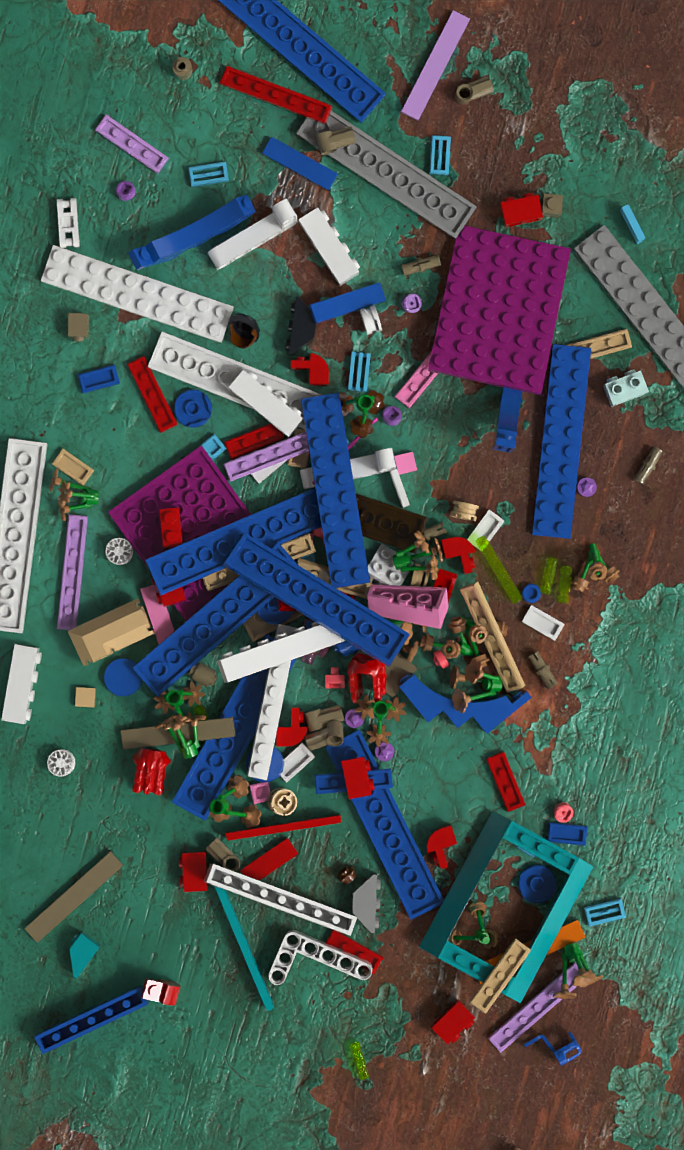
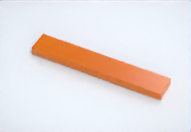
[479,919,586,985]

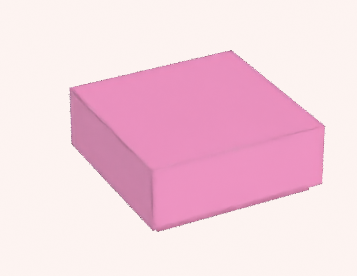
[394,452,417,475]
[249,782,271,804]

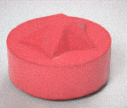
[433,649,449,669]
[553,802,573,823]

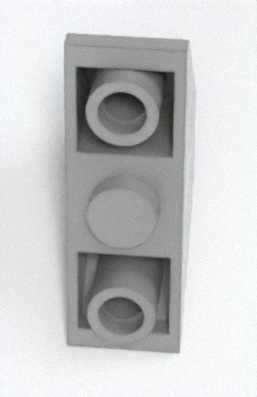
[352,873,381,933]

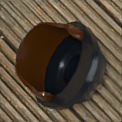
[229,313,260,349]

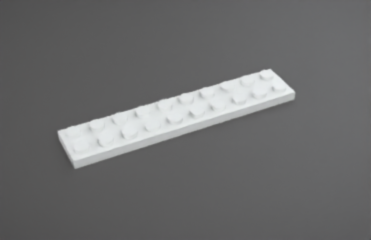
[41,245,234,344]
[148,332,322,430]
[0,438,47,633]

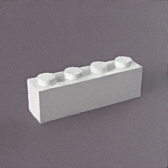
[298,207,360,286]
[228,370,303,438]
[1,644,42,724]

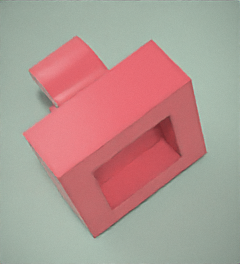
[325,667,345,689]

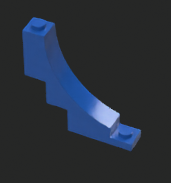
[128,195,256,270]
[492,387,522,453]
[398,673,532,734]

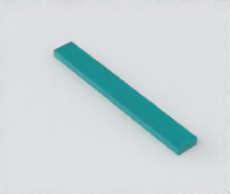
[207,867,274,1011]

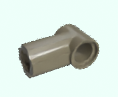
[455,76,494,105]
[315,126,356,155]
[304,705,345,732]
[305,721,344,751]
[206,837,241,872]

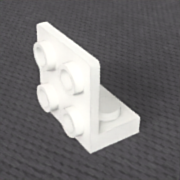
[368,544,414,586]

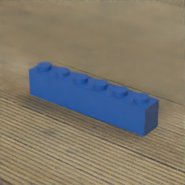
[34,984,150,1054]

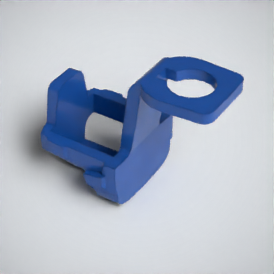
[523,1031,581,1066]

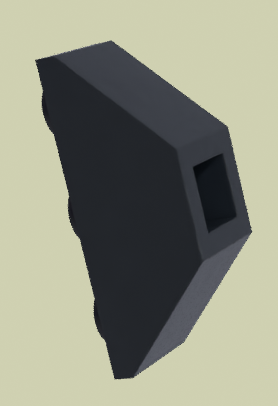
[286,297,316,356]

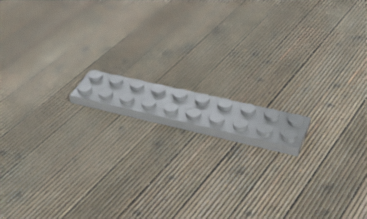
[296,111,477,240]
[574,225,684,389]

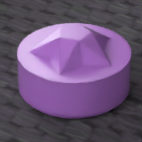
[116,181,136,201]
[401,294,422,313]
[382,406,402,426]
[577,478,597,497]
[345,709,364,728]
[375,742,394,761]

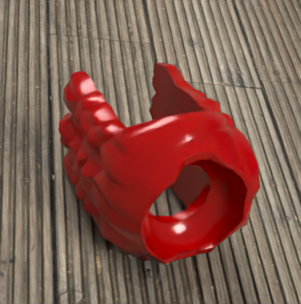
[347,653,387,703]
[132,748,171,796]

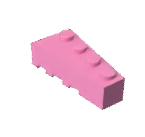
[367,584,449,629]

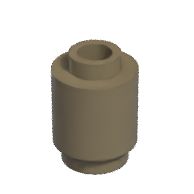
[172,57,193,80]
[188,662,218,688]

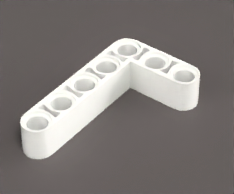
[207,199,298,270]
[300,448,396,489]
[269,930,373,985]

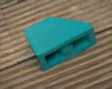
[70,932,101,979]

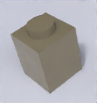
[541,194,563,218]
[68,313,90,342]

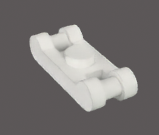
[57,198,80,248]

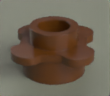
[337,865,356,884]

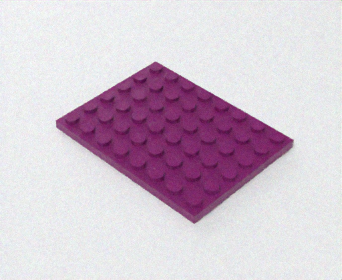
[428,225,571,395]
[108,445,251,621]

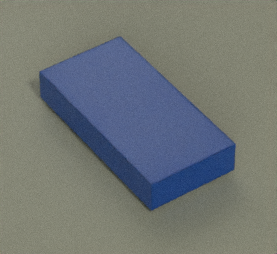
[78,365,120,394]
[547,822,588,846]

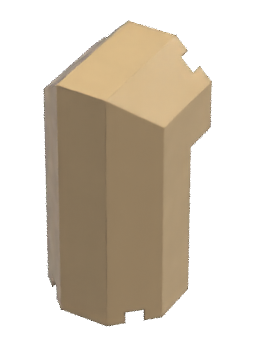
[68,599,155,666]

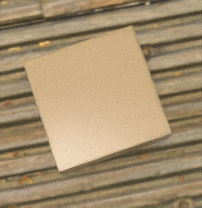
[75,687,96,707]

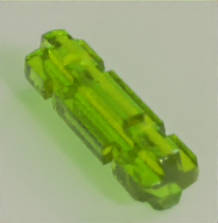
[540,557,558,595]
[558,566,572,603]
[350,1042,369,1080]

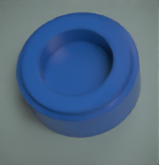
[521,584,541,603]

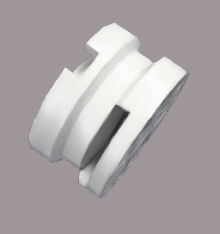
[360,305,382,335]
[105,538,134,565]
[47,749,75,777]

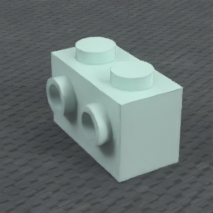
[603,369,649,407]

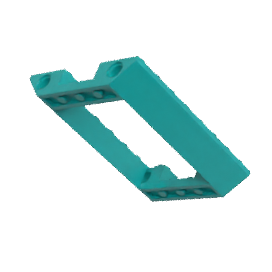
[419,811,593,1003]

